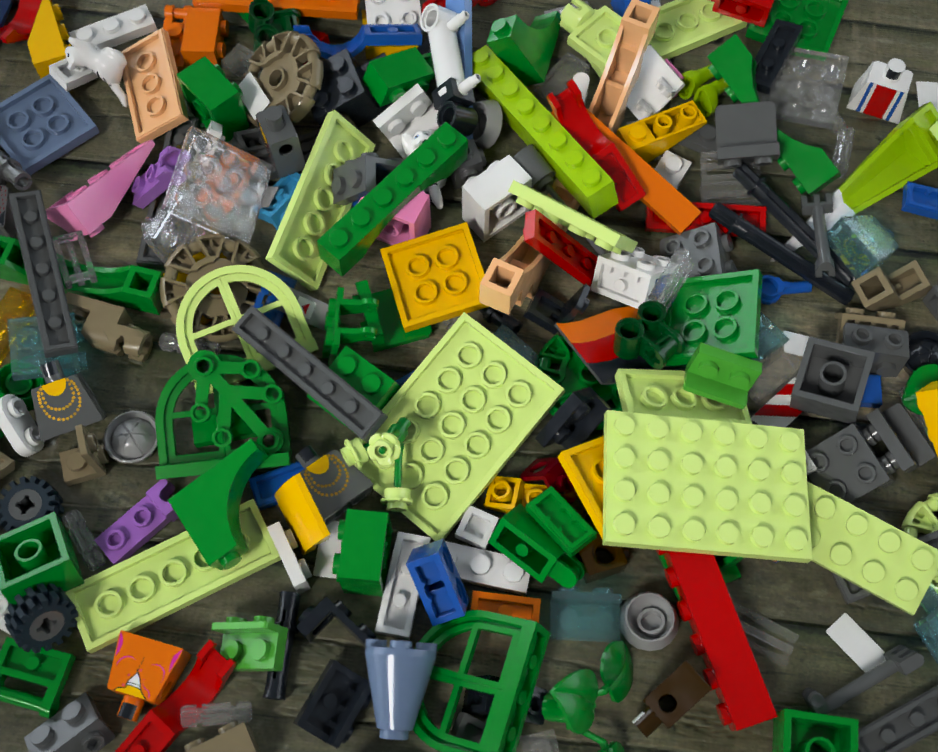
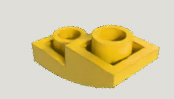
[484,476,547,514]

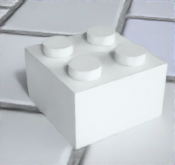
[462,155,532,242]

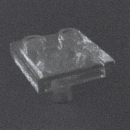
[141,189,208,265]

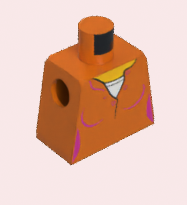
[108,630,191,722]

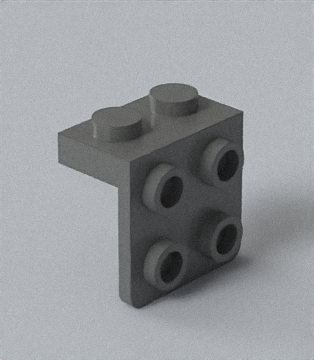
[715,101,780,168]
[331,152,404,206]
[659,222,737,280]
[807,423,896,503]

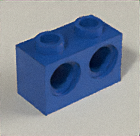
[406,538,469,626]

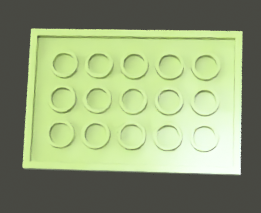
[355,312,565,541]
[603,410,813,563]

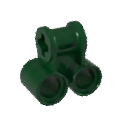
[248,0,302,52]
[613,301,685,369]

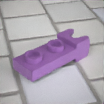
[132,146,190,209]
[94,479,179,565]

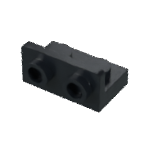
[535,387,612,450]

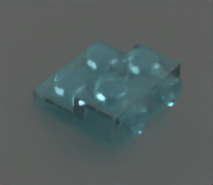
[7,312,88,381]

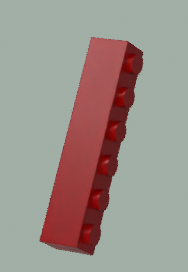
[656,550,778,731]

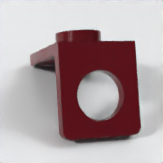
[519,457,579,505]

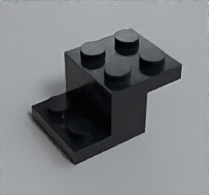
[311,48,393,128]

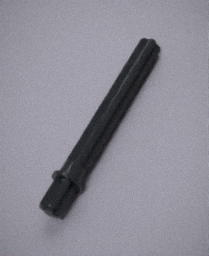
[733,163,858,286]
[709,202,855,305]

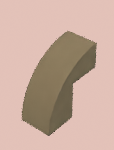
[851,260,933,311]

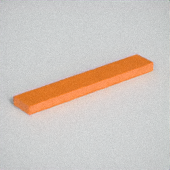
[551,108,701,235]

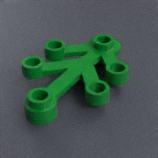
[188,350,284,454]

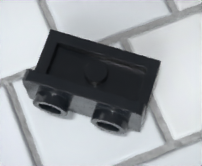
[293,659,372,749]

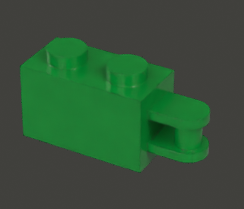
[362,47,435,107]
[488,504,586,588]

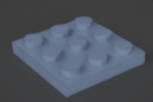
[0,74,100,175]

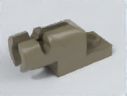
[66,292,154,362]

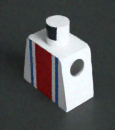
[846,58,913,124]

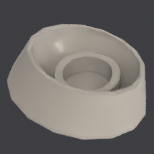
[473,99,503,150]
[103,410,158,464]
[618,591,679,651]

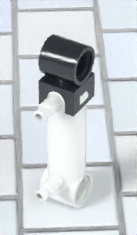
[420,3,481,137]

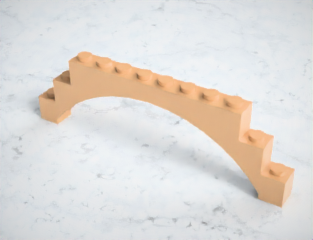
[479,0,660,315]

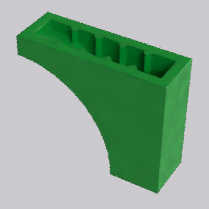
[486,11,561,86]
[168,439,269,570]

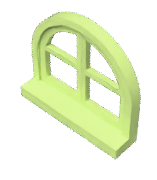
[176,265,319,394]

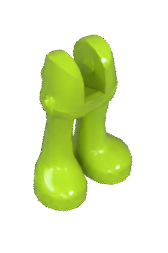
[678,64,728,118]

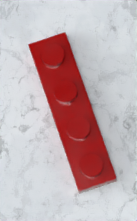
[645,202,766,237]
[523,209,598,290]

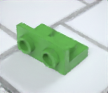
[683,342,763,409]
[211,616,288,672]

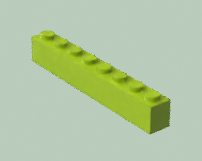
[472,45,619,219]

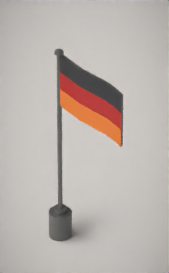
[513,144,686,385]

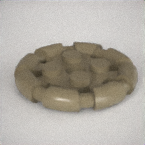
[242,31,324,127]
[159,234,272,343]

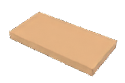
[121,27,189,144]

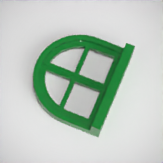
[155,354,293,480]
[413,610,551,752]

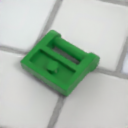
[0,637,76,719]

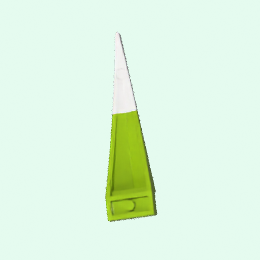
[770,102,938,262]

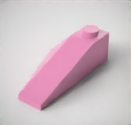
[45,139,155,238]

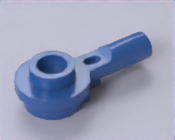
[761,275,812,305]

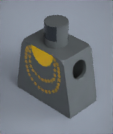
[31,360,107,441]
[296,445,373,526]

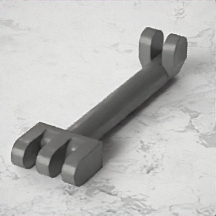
[800,192,835,278]
[802,645,924,714]

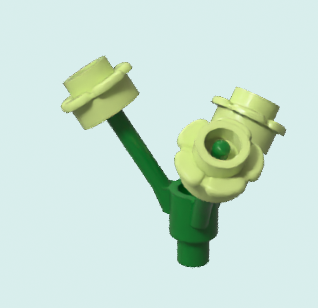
[340,417,413,512]

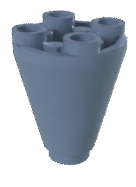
[365,639,437,740]

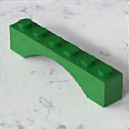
[707,34,841,197]
[317,122,468,277]
[0,235,164,315]

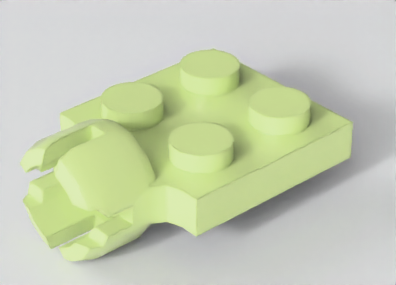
[559,0,622,71]

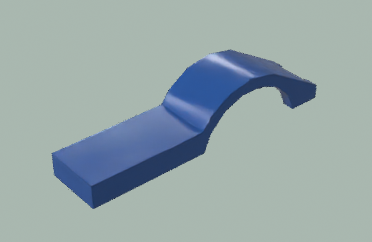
[293,24,422,59]

